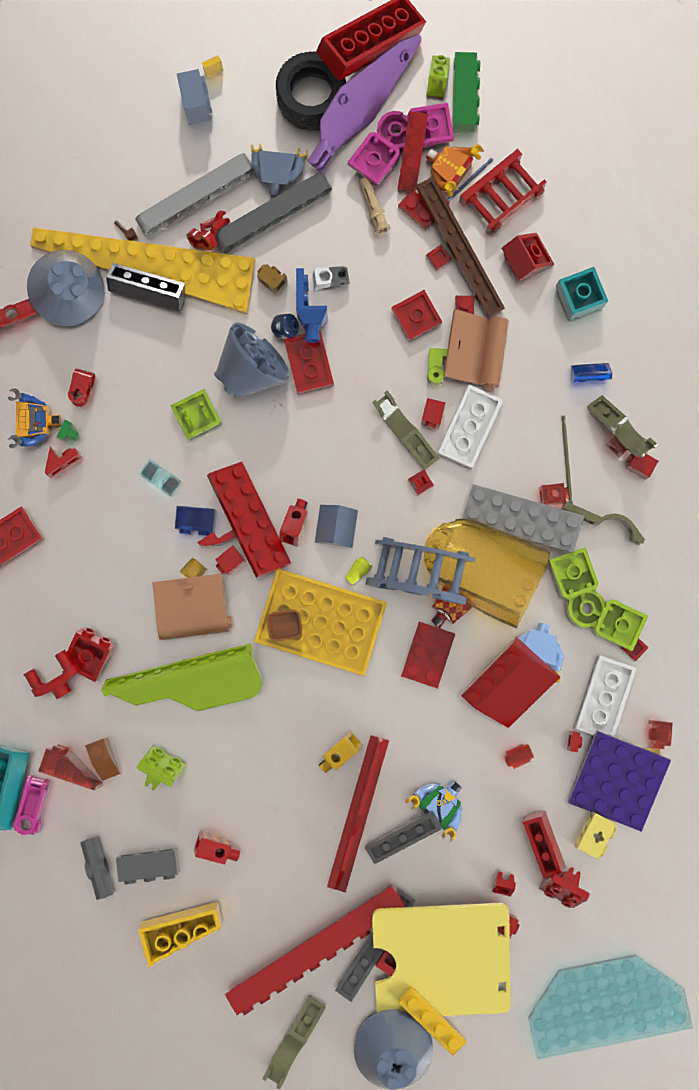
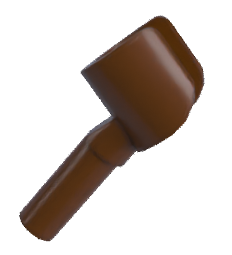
[114,220,138,241]

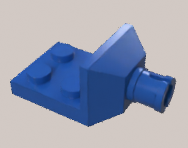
[296,268,328,343]

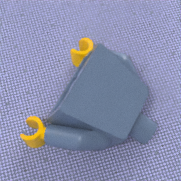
[250,144,308,195]

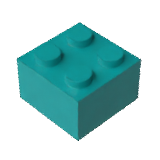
[555,267,608,321]

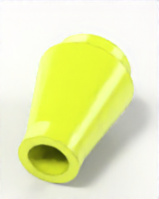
[345,556,372,584]

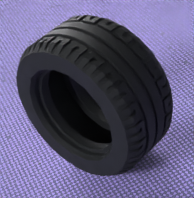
[275,51,346,130]

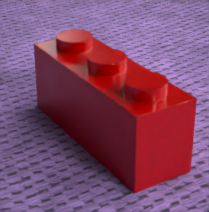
[523,810,566,878]

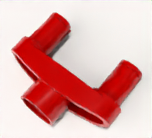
[23,650,80,700]

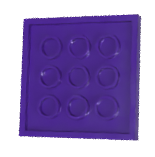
[568,730,671,832]

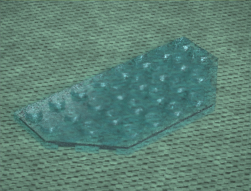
[528,954,693,1060]

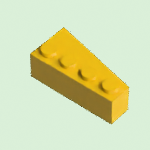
[138,902,222,968]

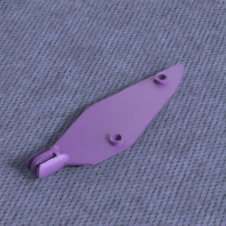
[307,34,422,172]

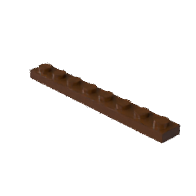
[416,177,505,318]

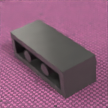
[116,848,180,884]

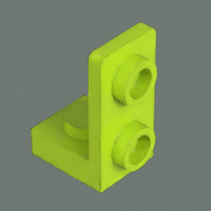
[426,55,450,98]

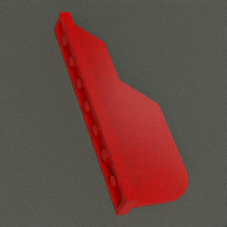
[327,735,389,893]

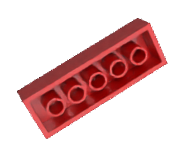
[316,0,427,81]

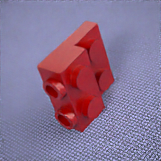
[67,627,115,682]

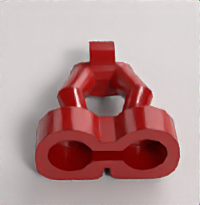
[186,211,230,251]

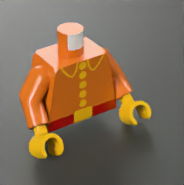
[426,144,484,197]

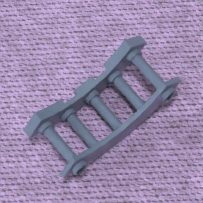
[365,537,476,605]

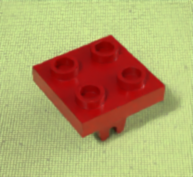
[539,867,590,908]

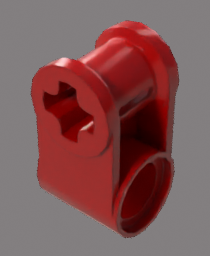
[68,368,95,407]

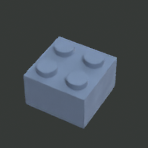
[177,69,212,125]

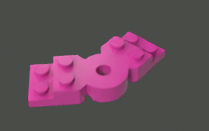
[348,103,454,186]

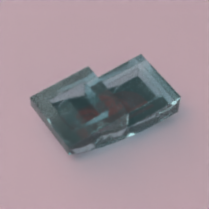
[138,458,181,496]

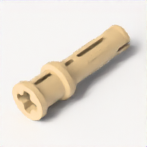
[359,177,391,235]

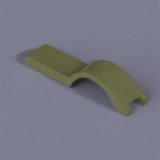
[372,390,439,469]
[587,395,657,458]
[561,501,645,545]
[262,996,326,1090]

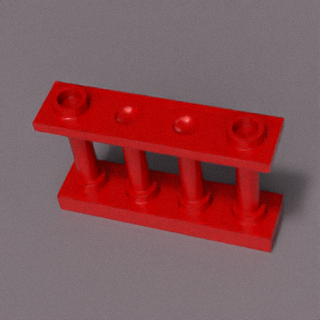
[459,148,547,235]

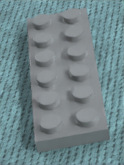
[462,484,584,553]

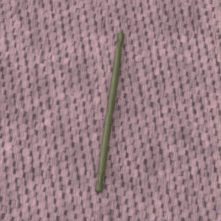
[562,415,573,504]

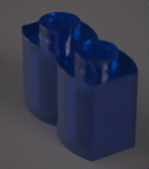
[175,506,217,536]

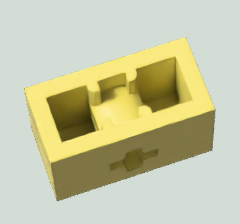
[574,812,616,860]

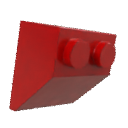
[501,232,555,280]

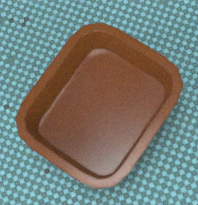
[267,610,302,641]

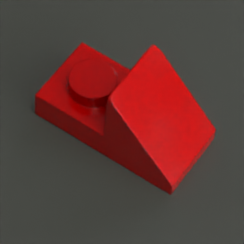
[45,446,82,478]

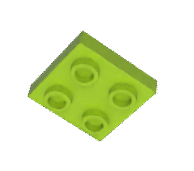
[170,389,222,440]
[136,746,186,790]

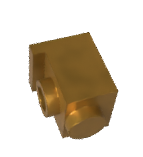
[257,264,287,295]

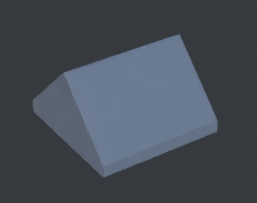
[315,505,358,548]

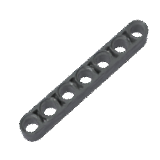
[215,172,332,254]

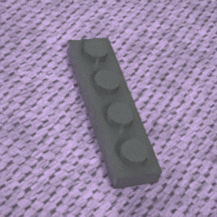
[365,810,442,864]

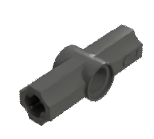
[80,837,114,900]

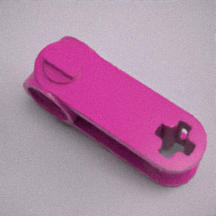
[13,775,50,835]

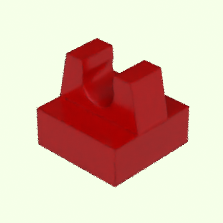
[408,469,434,496]
[492,871,516,897]

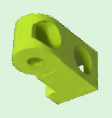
[427,348,447,386]

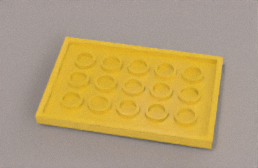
[254,569,387,676]

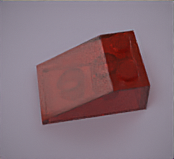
[38,744,103,790]

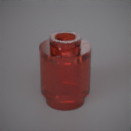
[504,744,534,769]

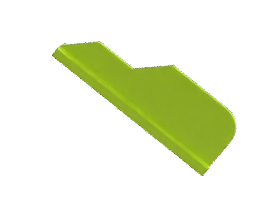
[101,643,262,711]

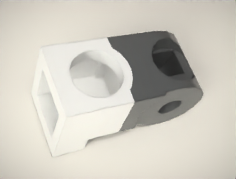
[312,266,350,291]

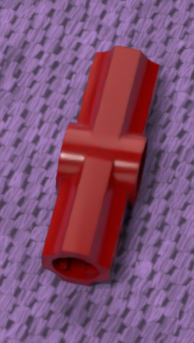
[0,299,38,328]

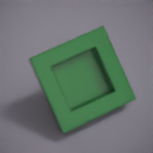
[56,420,79,441]

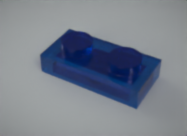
[571,363,613,382]

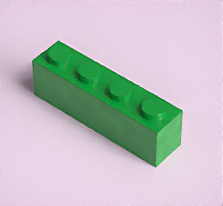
[452,52,481,132]

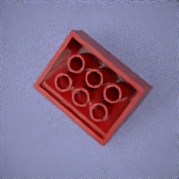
[461,636,561,728]

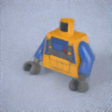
[8,388,62,449]

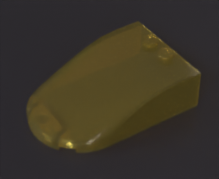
[424,519,551,629]

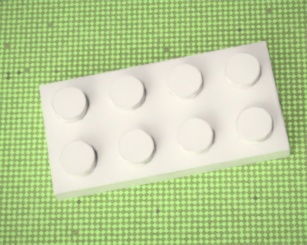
[438,385,503,469]
[574,655,637,737]

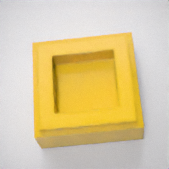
[202,55,223,77]

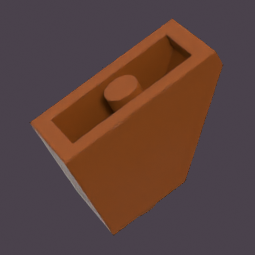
[85,737,121,781]

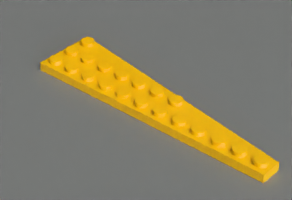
[30,227,255,314]

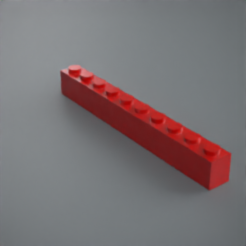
[225,884,406,1016]

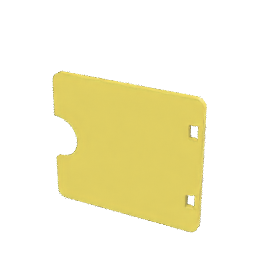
[372,903,511,1016]

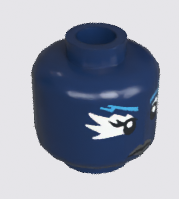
[271,313,299,339]

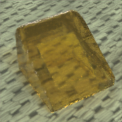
[180,557,207,578]

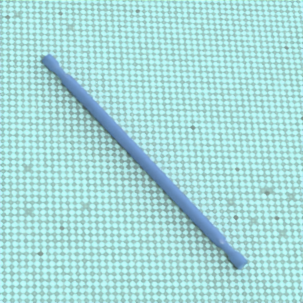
[446,158,493,202]

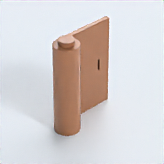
[443,309,509,391]
[152,574,233,640]

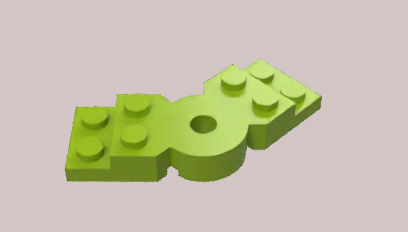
[548,547,648,651]

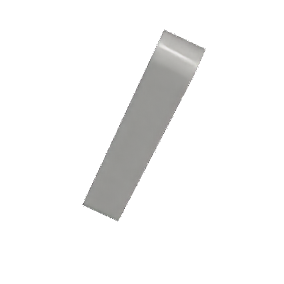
[135,153,254,236]

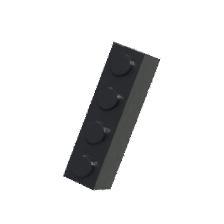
[106,263,186,312]

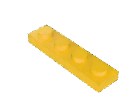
[398,986,467,1056]

